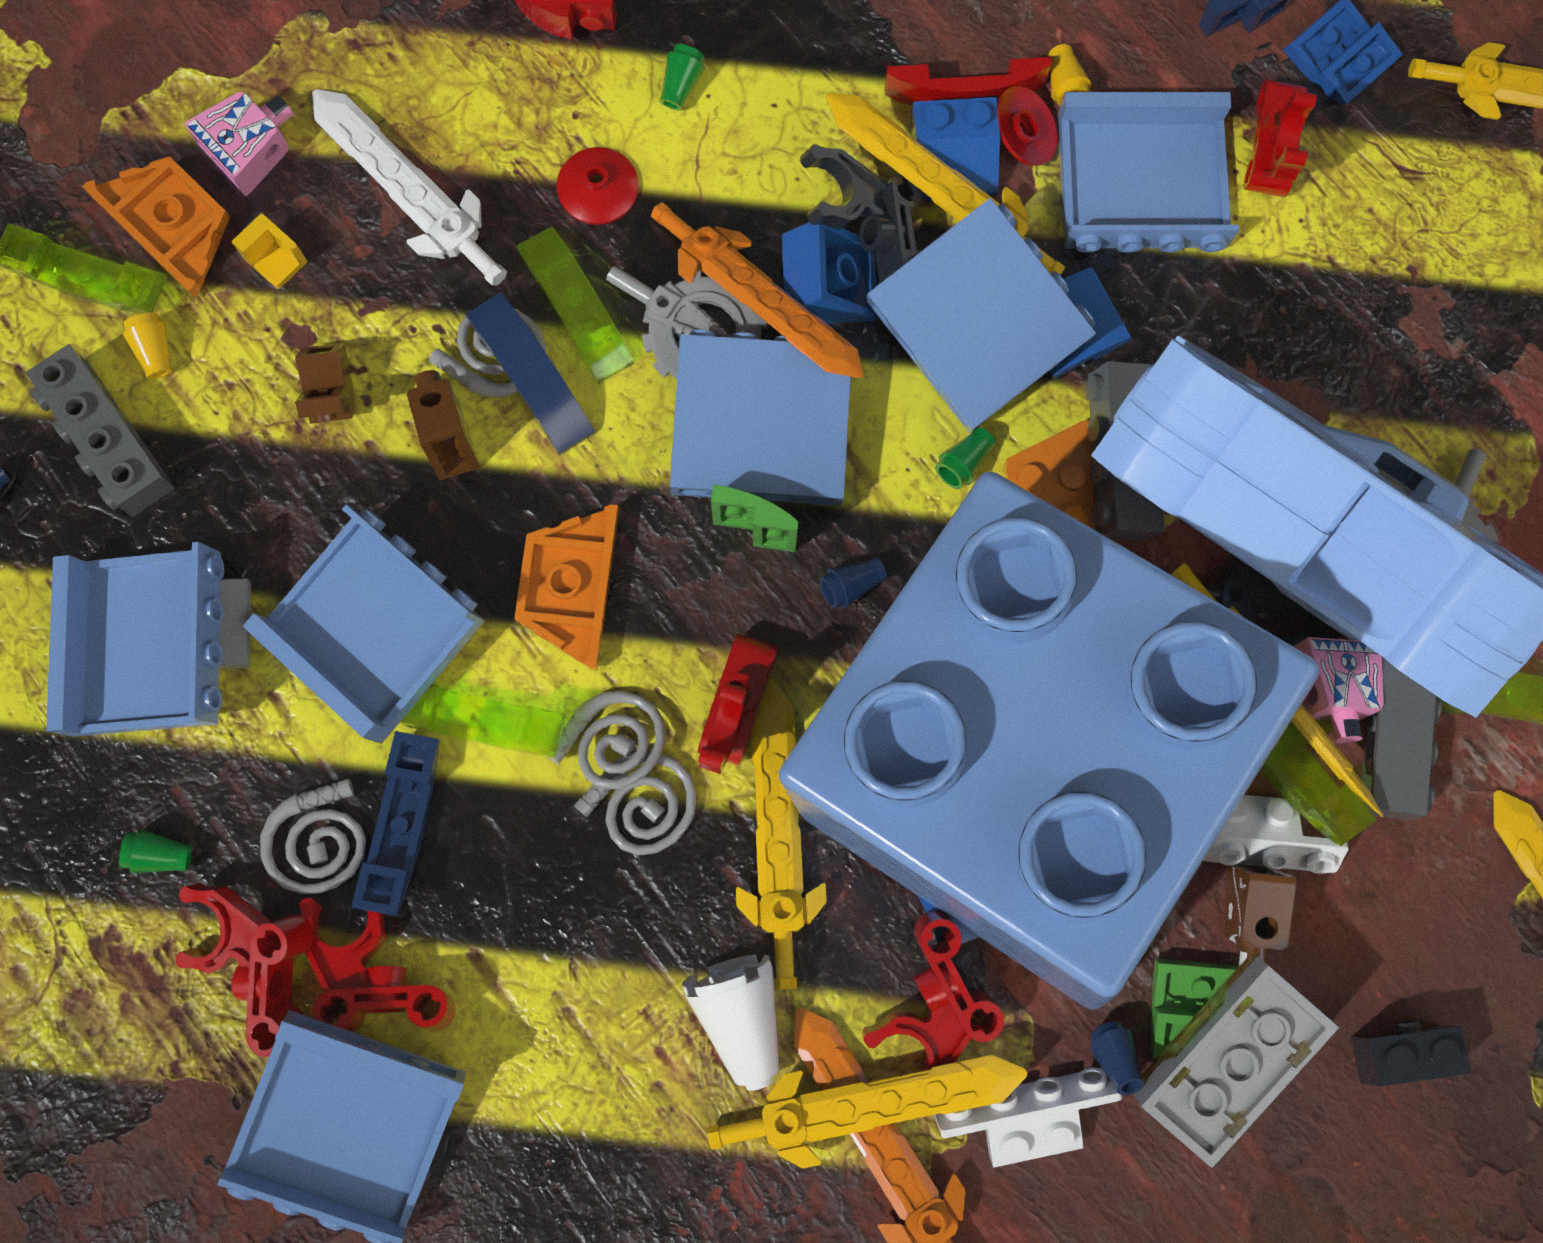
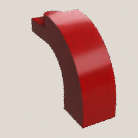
[514,0,617,39]

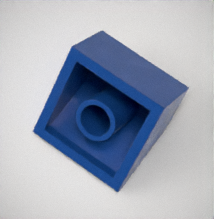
[909,97,1000,201]
[782,222,878,323]

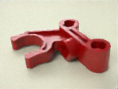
[1243,79,1317,198]
[697,633,779,774]
[176,883,313,1057]
[300,898,456,1032]
[862,911,1004,1071]

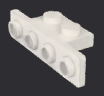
[1203,795,1348,874]
[934,1067,1122,1168]

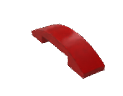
[884,57,1052,106]

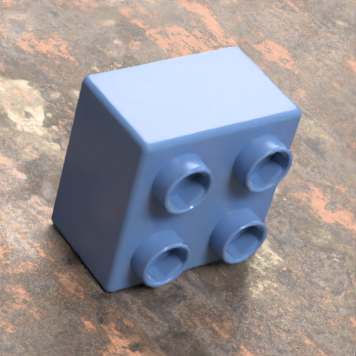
[779,471,1319,1010]

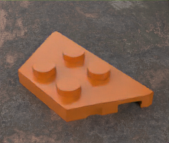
[82,156,230,297]
[1004,421,1096,531]
[514,504,619,671]

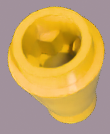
[1048,44,1091,106]
[122,313,172,379]

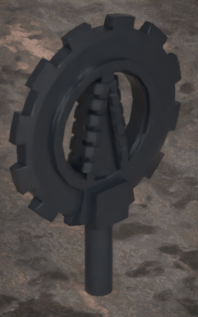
[1201,558,1341,646]

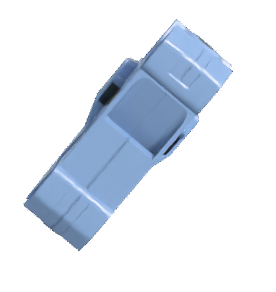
[1091,335,1543,717]

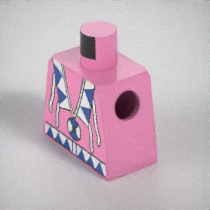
[184,92,294,196]
[1293,637,1384,744]

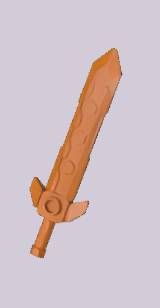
[651,202,863,378]
[794,1008,965,1243]

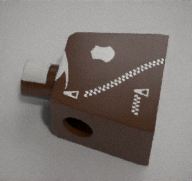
[1224,865,1297,971]

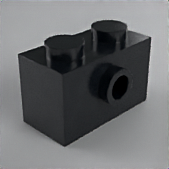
[1351,1020,1471,1087]

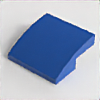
[1283,0,1403,106]
[1050,267,1132,379]

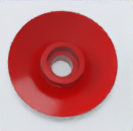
[997,86,1058,166]
[557,147,639,225]

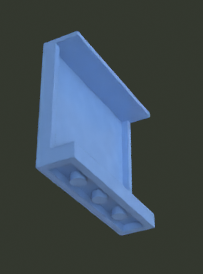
[1058,92,1239,252]
[867,198,1097,434]
[670,330,850,506]
[243,505,485,744]
[46,542,224,737]
[217,1010,466,1243]

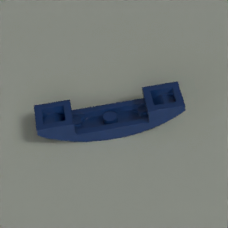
[465,292,595,456]
[351,731,440,917]

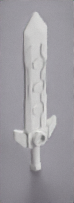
[312,89,507,286]

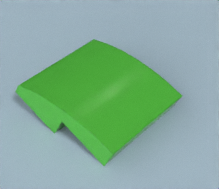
[711,484,798,552]
[1151,958,1247,1059]

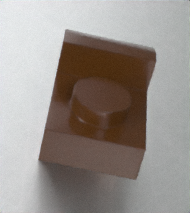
[295,342,354,424]

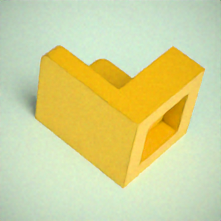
[231,213,308,289]

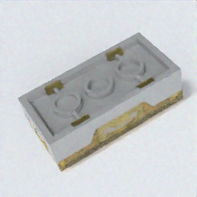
[1133,952,1339,1168]

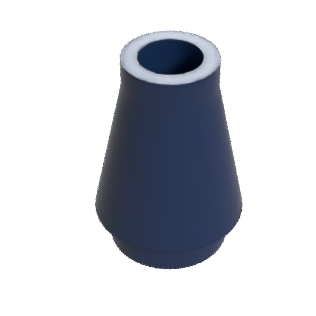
[819,557,887,609]
[1090,1022,1144,1095]

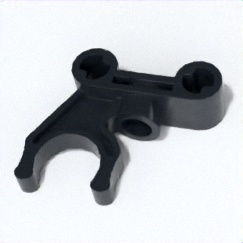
[800,144,923,283]

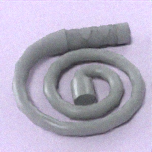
[429,308,546,398]
[545,690,666,790]
[574,750,697,855]
[260,779,367,894]

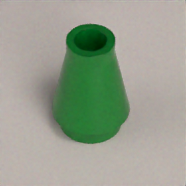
[659,44,705,111]
[935,427,996,489]
[119,829,192,873]

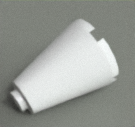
[682,955,779,1091]

